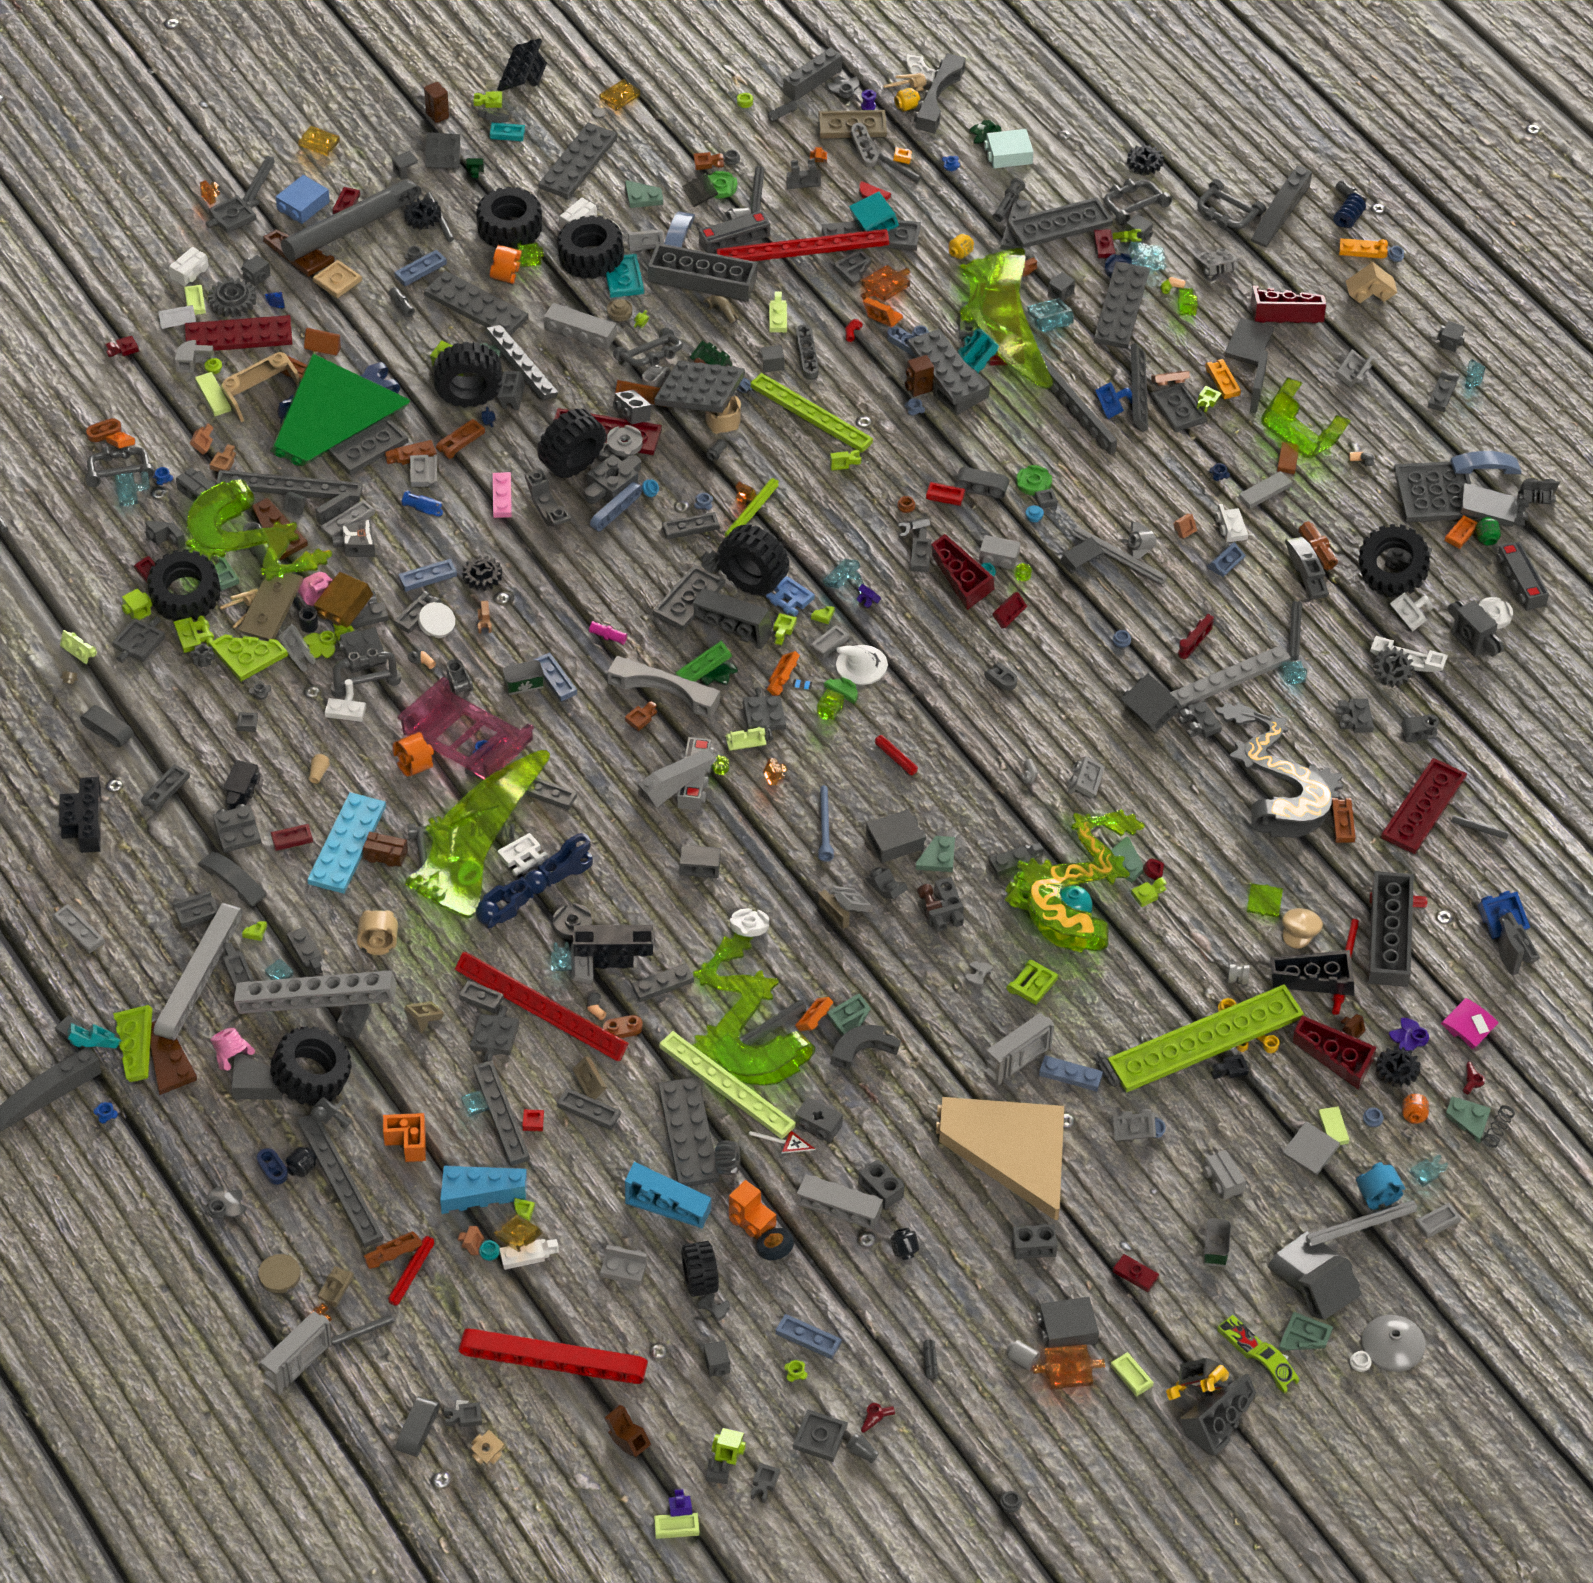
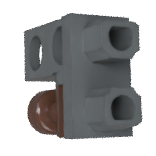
[917,877,964,932]

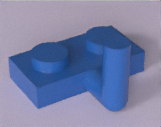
[1095,382,1133,419]

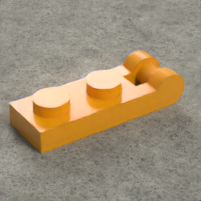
[1339,238,1388,259]
[1205,359,1241,399]

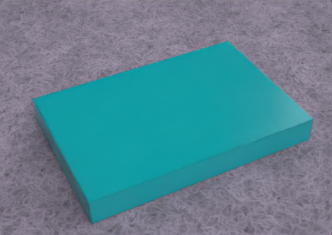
[606,254,644,298]

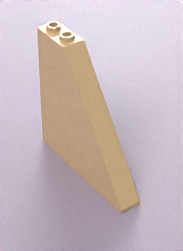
[936,1097,1064,1220]

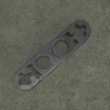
[796,325,819,380]

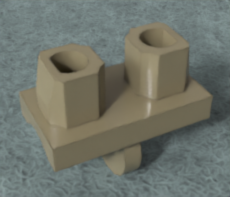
[318,1266,354,1307]

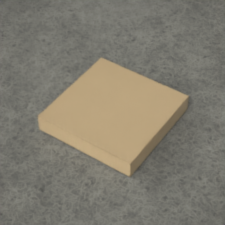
[313,260,362,298]

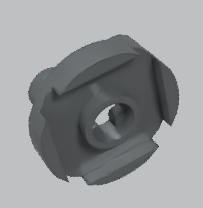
[553,904,592,942]

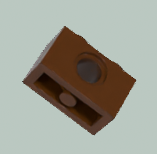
[905,355,934,397]

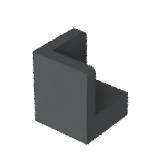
[392,150,418,180]
[761,345,785,372]

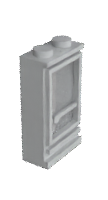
[984,1012,1054,1086]
[260,1311,332,1396]

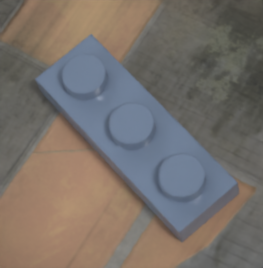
[394,250,447,286]
[398,559,457,592]
[533,652,577,701]
[1039,1055,1103,1092]
[775,1314,842,1359]

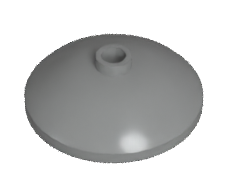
[1362,1315,1426,1372]

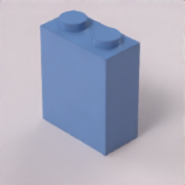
[276,175,330,224]

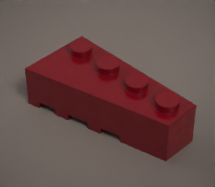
[1250,286,1326,323]
[931,534,995,610]
[1293,1015,1377,1090]

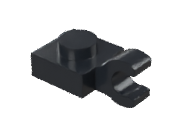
[1211,1054,1249,1079]

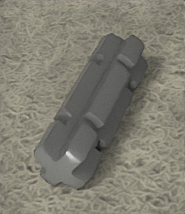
[768,100,797,121]
[1094,1051,1120,1087]
[923,1340,938,1380]

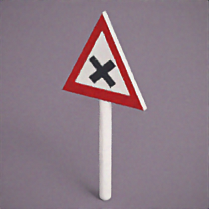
[749,1131,815,1153]

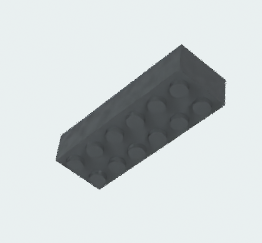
[648,243,757,301]
[1368,871,1414,987]

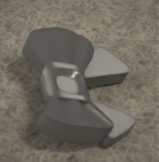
[698,1294,730,1321]

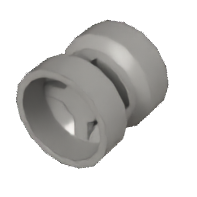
[1228,963,1250,985]

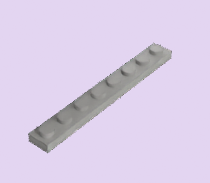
[1170,645,1291,709]

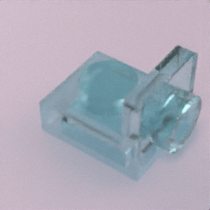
[1282,661,1307,685]

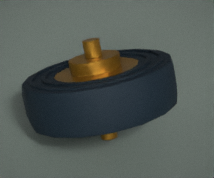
[756,1228,794,1261]

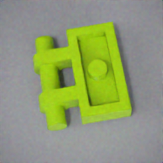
[173,616,214,653]

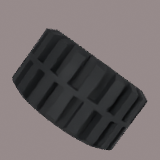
[681,1241,719,1297]

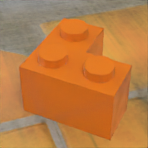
[383,1113,426,1162]
[729,1180,777,1240]

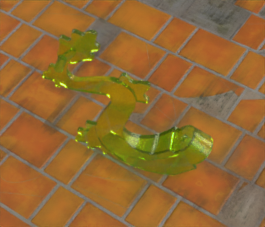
[186,479,333,581]
[692,933,815,1086]

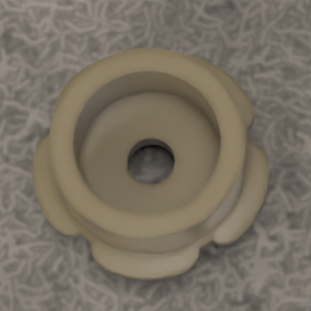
[60,671,79,684]

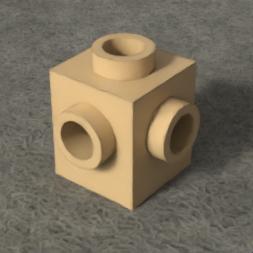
[471,1430,505,1466]

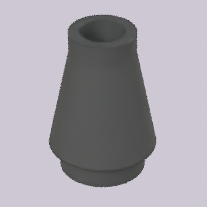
[846,1433,879,1463]

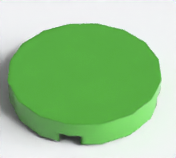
[704,171,737,198]
[1016,465,1052,496]

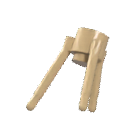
[883,73,926,92]
[220,589,258,629]

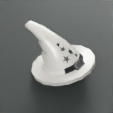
[836,645,888,685]

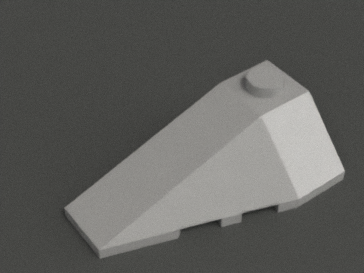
[638,748,717,807]

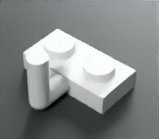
[1390,592,1433,631]
[325,679,366,722]

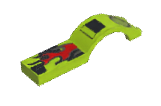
[1217,1315,1300,1394]

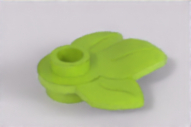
[303,630,337,658]

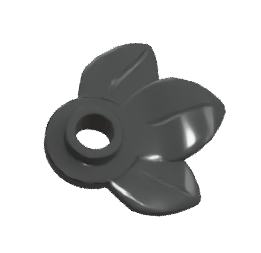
[827,75,859,98]
[207,1186,247,1219]

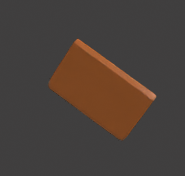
[304,328,341,356]

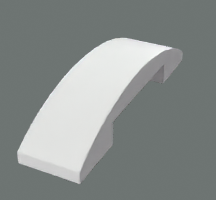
[1370,636,1448,672]

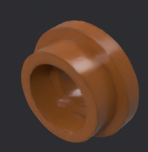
[897,496,915,513]

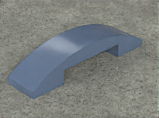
[664,211,695,247]
[1450,451,1522,474]

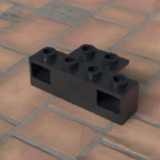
[59,777,102,853]
[573,925,653,969]

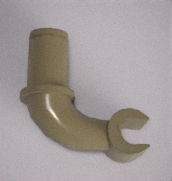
[703,295,739,323]

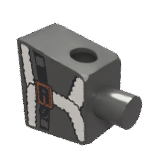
[332,519,375,557]

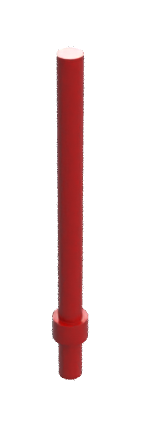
[1332,919,1359,1015]

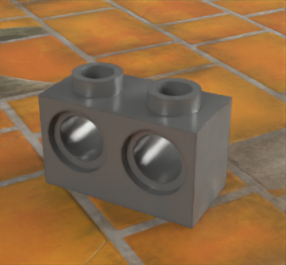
[613,390,651,424]
[858,1159,905,1210]
[1012,1224,1058,1259]

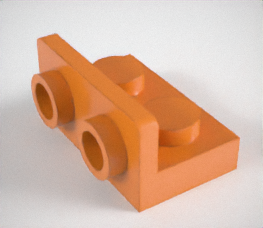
[863,297,903,327]

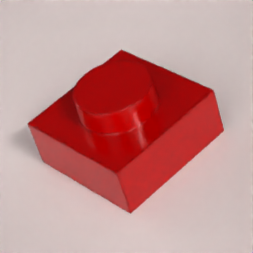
[522,1109,544,1132]

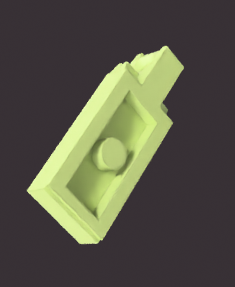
[769,292,787,332]

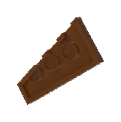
[263,229,335,277]
[252,498,308,560]
[150,1020,197,1095]

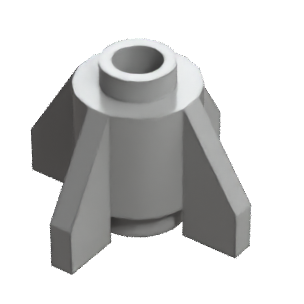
[1122,522,1157,559]

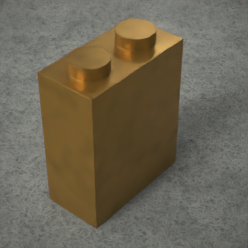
[314,572,374,628]

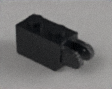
[224,760,261,810]

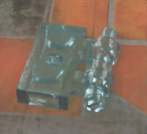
[1129,241,1166,270]

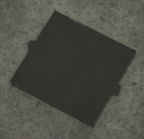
[682,173,718,207]

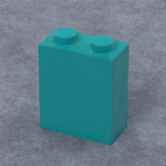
[849,192,899,232]

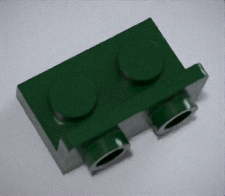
[690,341,733,366]

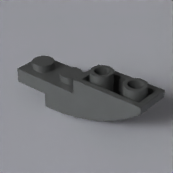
[1285,537,1329,600]

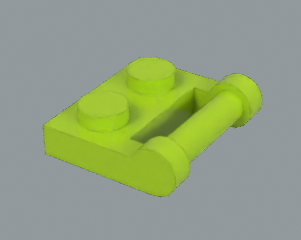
[1006,960,1058,1005]

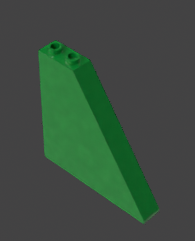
[270,354,410,466]

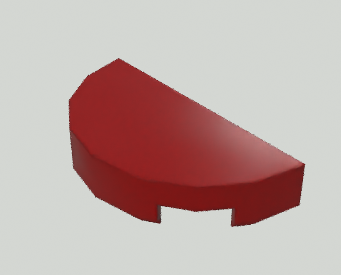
[859,181,891,201]

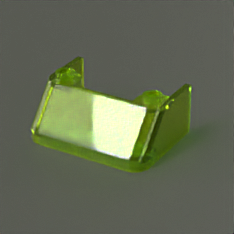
[1261,377,1351,459]

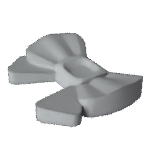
[965,961,992,987]

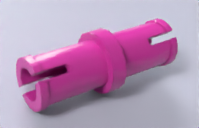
[589,621,628,645]

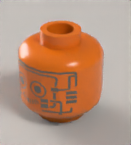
[1402,1094,1429,1124]

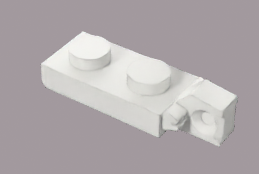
[499,1239,559,1270]

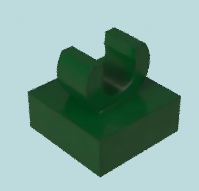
[466,158,484,178]

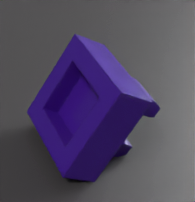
[857,584,881,608]
[669,1489,692,1517]

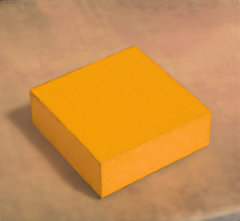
[893,147,912,164]

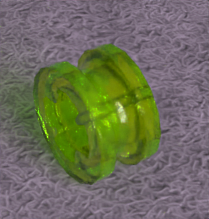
[1015,563,1032,582]
[712,755,729,775]

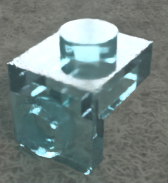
[1465,359,1486,390]

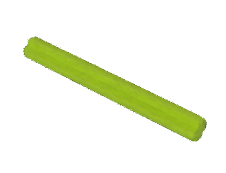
[725,478,779,538]

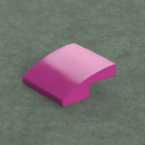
[1441,998,1499,1049]

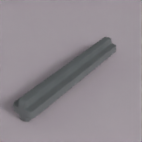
[242,156,275,202]
[750,166,764,214]
[1289,601,1302,661]
[739,1000,806,1048]

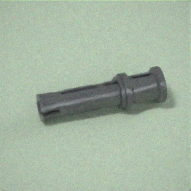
[993,178,1025,222]

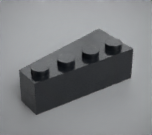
[1270,950,1355,996]

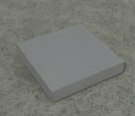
[1283,1121,1340,1176]

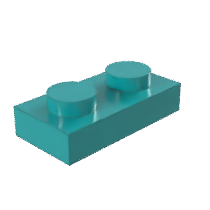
[490,123,525,141]

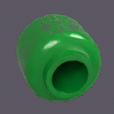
[1476,517,1501,546]

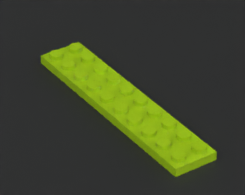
[1108,984,1304,1093]

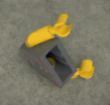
[1166,1358,1232,1401]

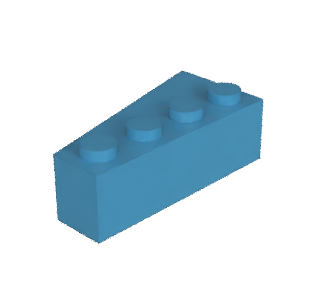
[625,1162,711,1229]
[440,1166,527,1214]

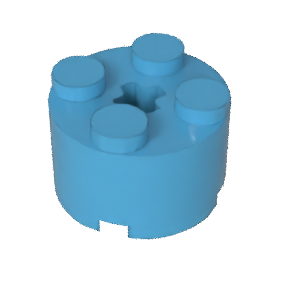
[1356,1162,1405,1209]

